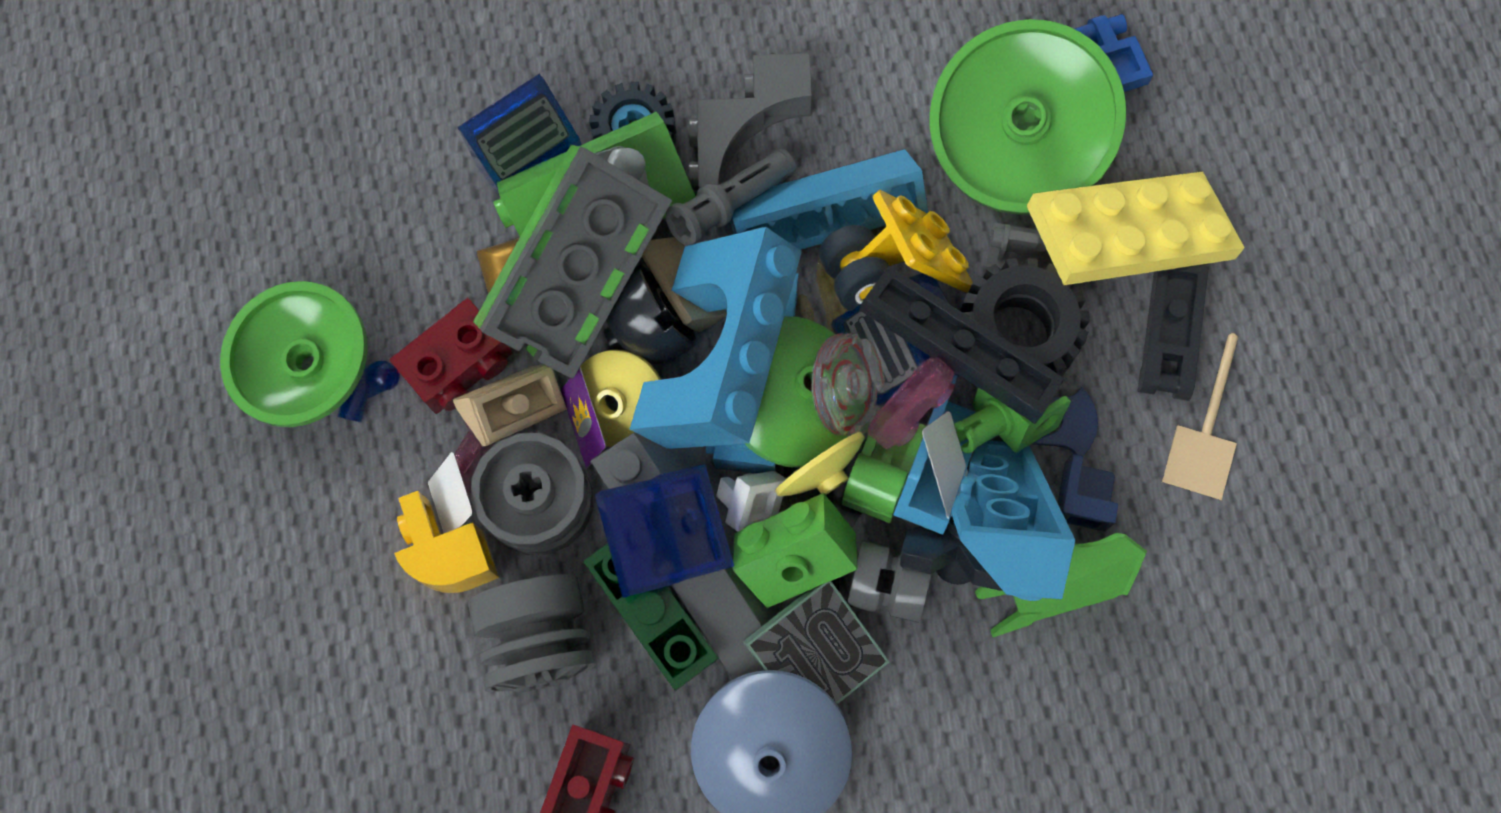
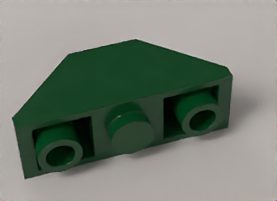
[583,540,719,692]

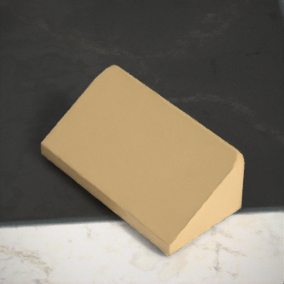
[642,237,727,332]
[453,364,567,446]

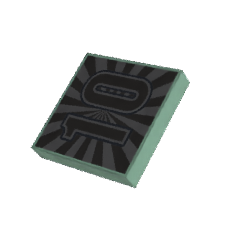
[743,581,889,704]

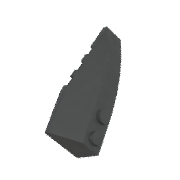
[590,433,777,679]

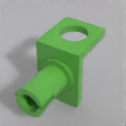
[954,388,1071,453]

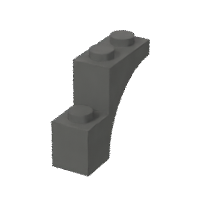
[689,53,812,190]

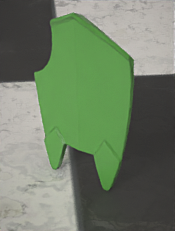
[975,533,1147,637]

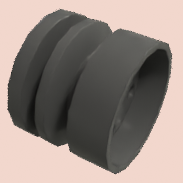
[468,574,596,693]

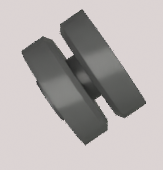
[471,433,593,555]

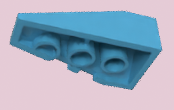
[951,440,1075,601]

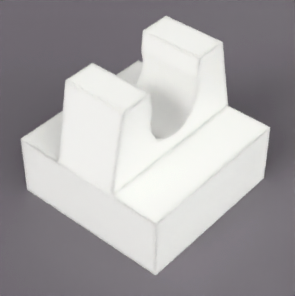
[716,471,786,531]

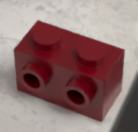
[389,297,513,415]
[540,724,635,813]

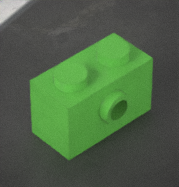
[733,493,858,608]

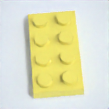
[1027,172,1245,285]

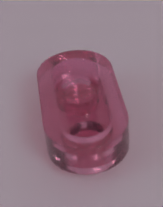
[868,356,954,449]

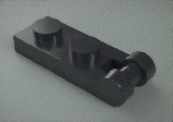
[1137,265,1209,401]

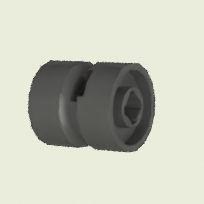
[847,540,931,623]

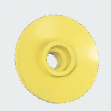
[570,349,661,447]
[775,432,865,496]

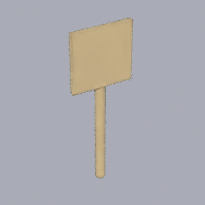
[1162,333,1238,500]

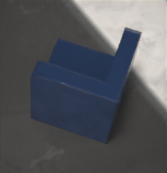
[1058,454,1119,532]

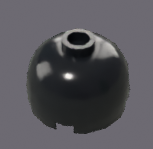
[603,263,696,364]

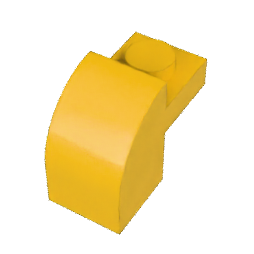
[394,491,499,593]

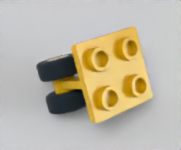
[819,190,973,312]

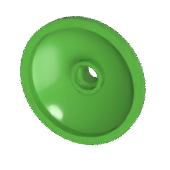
[220,281,368,427]
[745,316,864,468]

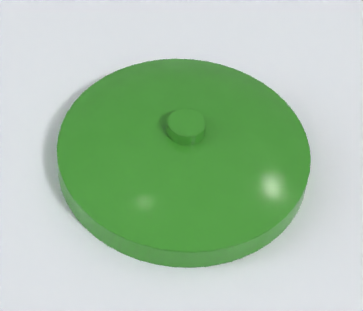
[930,19,1126,215]

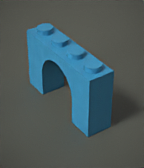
[630,227,802,449]

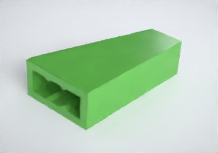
[493,112,696,236]

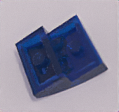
[595,464,734,599]

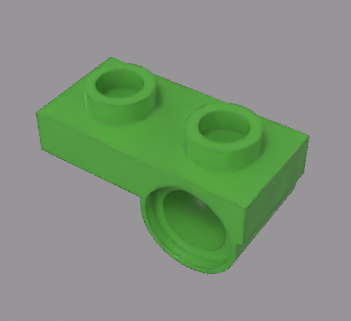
[842,409,927,523]

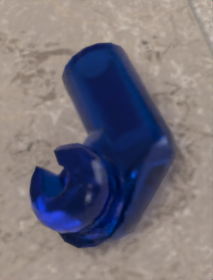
[337,361,400,423]

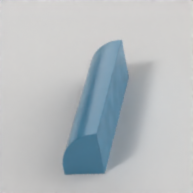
[730,149,928,250]

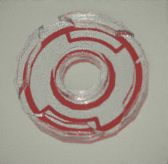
[812,333,885,436]

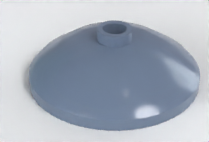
[691,670,852,813]

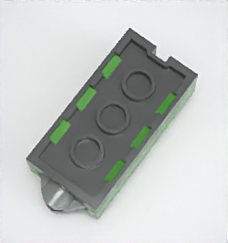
[473,145,672,379]

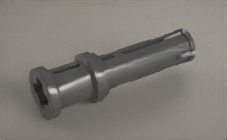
[666,148,796,246]

